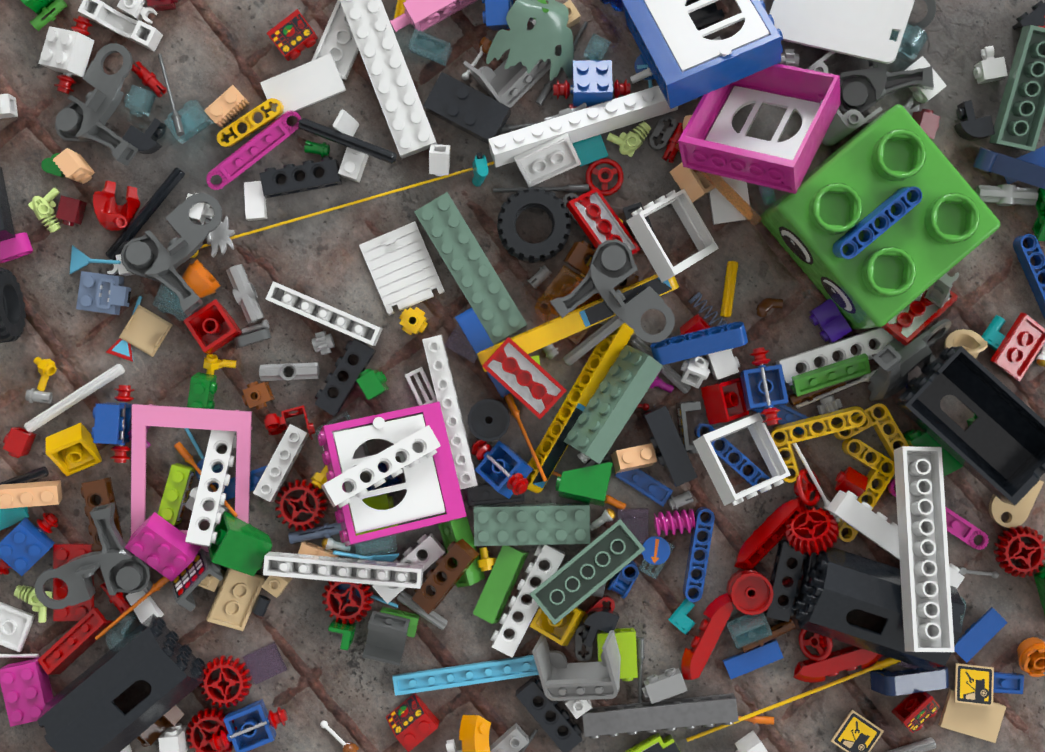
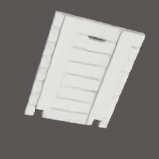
[359,222,445,315]

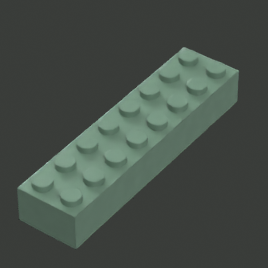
[414,192,527,345]

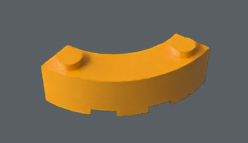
[459,715,491,752]

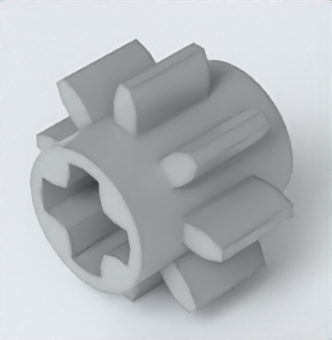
[778,49,799,67]
[312,331,335,355]
[817,395,843,414]

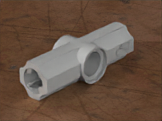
[975,184,1038,206]
[226,264,265,324]
[259,362,320,381]

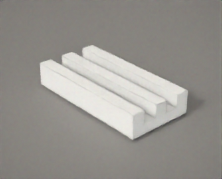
[405,367,437,406]

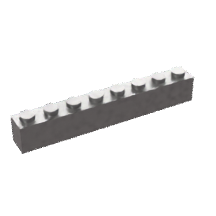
[582,693,739,739]

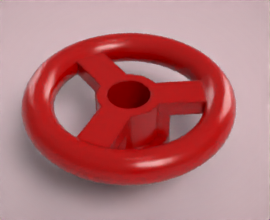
[586,158,624,196]
[794,468,821,506]
[799,629,833,661]

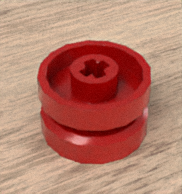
[726,569,774,615]

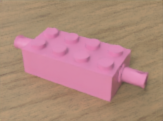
[390,0,478,34]

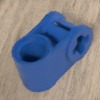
[607,561,639,599]

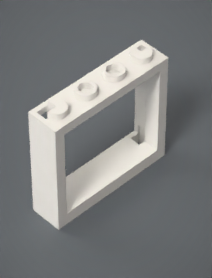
[626,189,719,282]
[693,413,791,506]

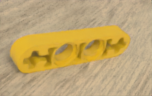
[217,98,284,147]

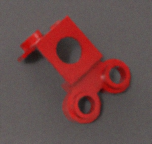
[264,405,315,440]

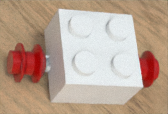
[38,16,94,94]

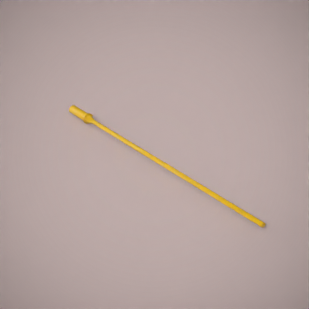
[686,657,901,742]

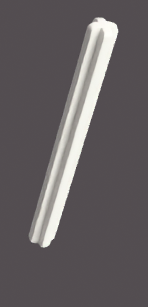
[24,364,125,432]

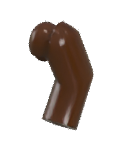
[756,298,783,317]

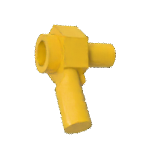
[203,354,236,375]
[33,357,57,391]
[311,465,329,489]
[477,547,496,571]

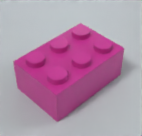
[124,512,201,582]
[0,657,53,727]

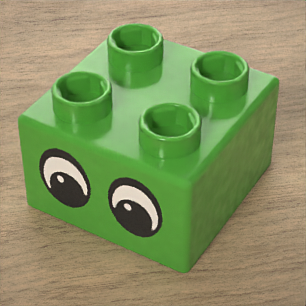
[760,104,1000,330]

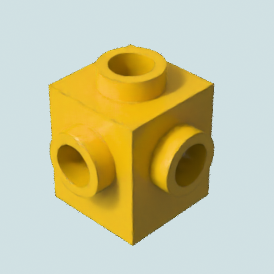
[399,307,428,335]

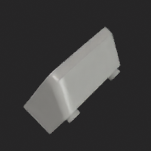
[463,17,558,107]
[807,51,883,146]
[532,630,621,701]

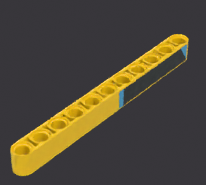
[477,274,679,372]
[526,323,634,494]

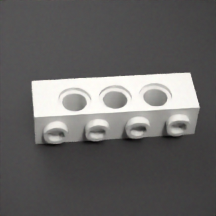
[253,424,309,502]
[372,533,446,604]

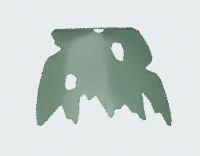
[486,0,574,81]

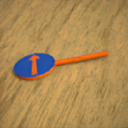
[642,536,670,565]

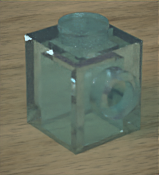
[584,33,611,60]
[124,85,156,118]

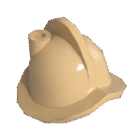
[944,329,988,359]

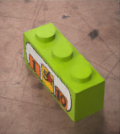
[158,463,196,526]

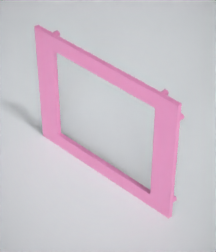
[131,404,252,552]

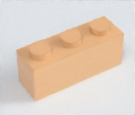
[0,480,62,509]

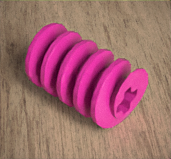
[654,509,695,536]

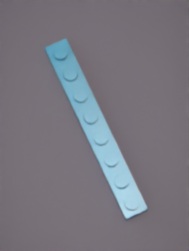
[392,655,539,696]

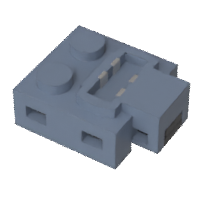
[76,271,131,315]

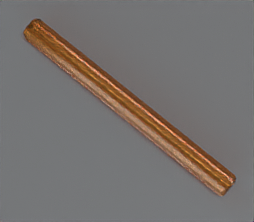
[675,143,762,226]

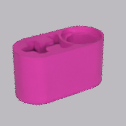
[0,233,34,263]

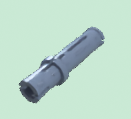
[288,523,342,545]

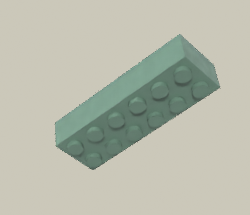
[989,25,1045,152]
[564,345,663,464]
[473,503,590,546]
[530,519,645,625]

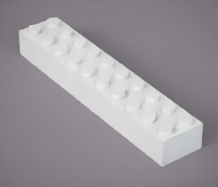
[340,0,437,159]
[894,446,955,652]

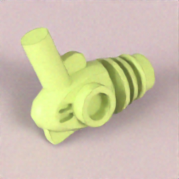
[606,121,651,157]
[28,188,61,233]
[14,585,53,623]

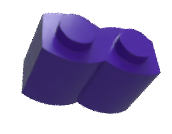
[809,299,852,344]

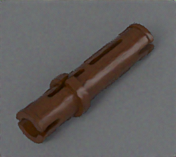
[788,381,846,407]
[739,618,796,653]

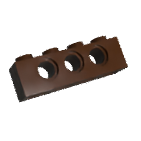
[563,240,640,291]
[81,477,123,552]
[412,539,479,614]

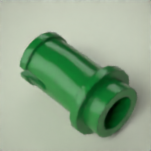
[304,140,330,158]

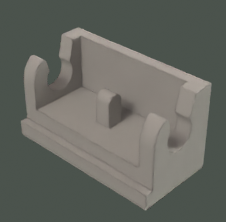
[925,270,959,308]

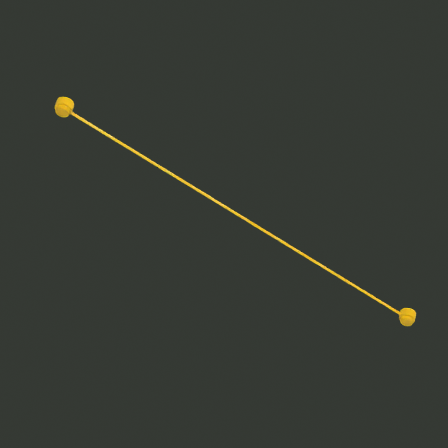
[191,161,494,258]

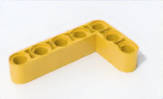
[833,403,909,461]
[771,406,866,483]
[837,438,895,542]

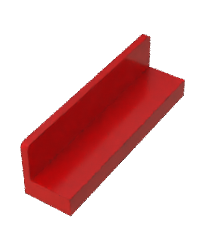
[37,608,114,675]

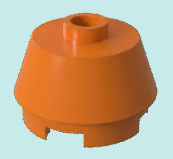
[182,259,221,298]
[1017,637,1045,677]

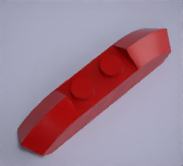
[734,497,806,570]
[681,593,734,680]
[793,646,883,683]

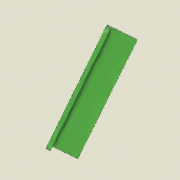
[790,353,871,397]
[435,513,485,587]
[473,545,529,624]

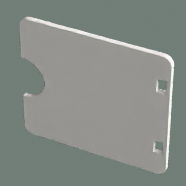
[769,0,915,64]

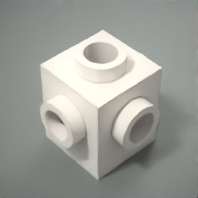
[681,356,710,389]

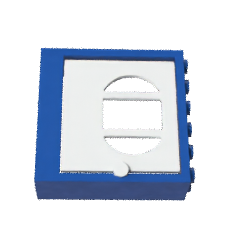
[622,0,783,109]

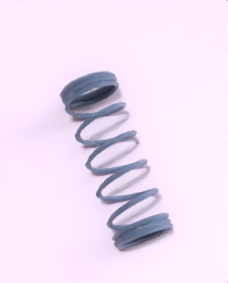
[689,292,727,326]

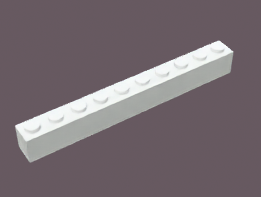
[488,86,678,167]

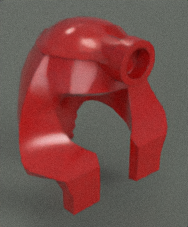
[93,180,141,231]

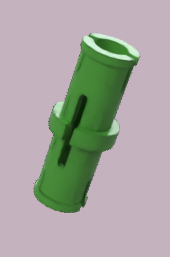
[30,0,68,31]

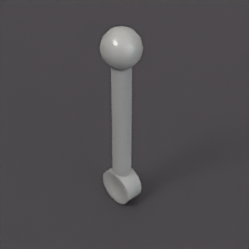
[959,567,999,579]

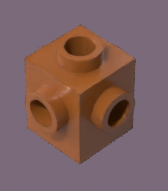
[242,381,275,410]

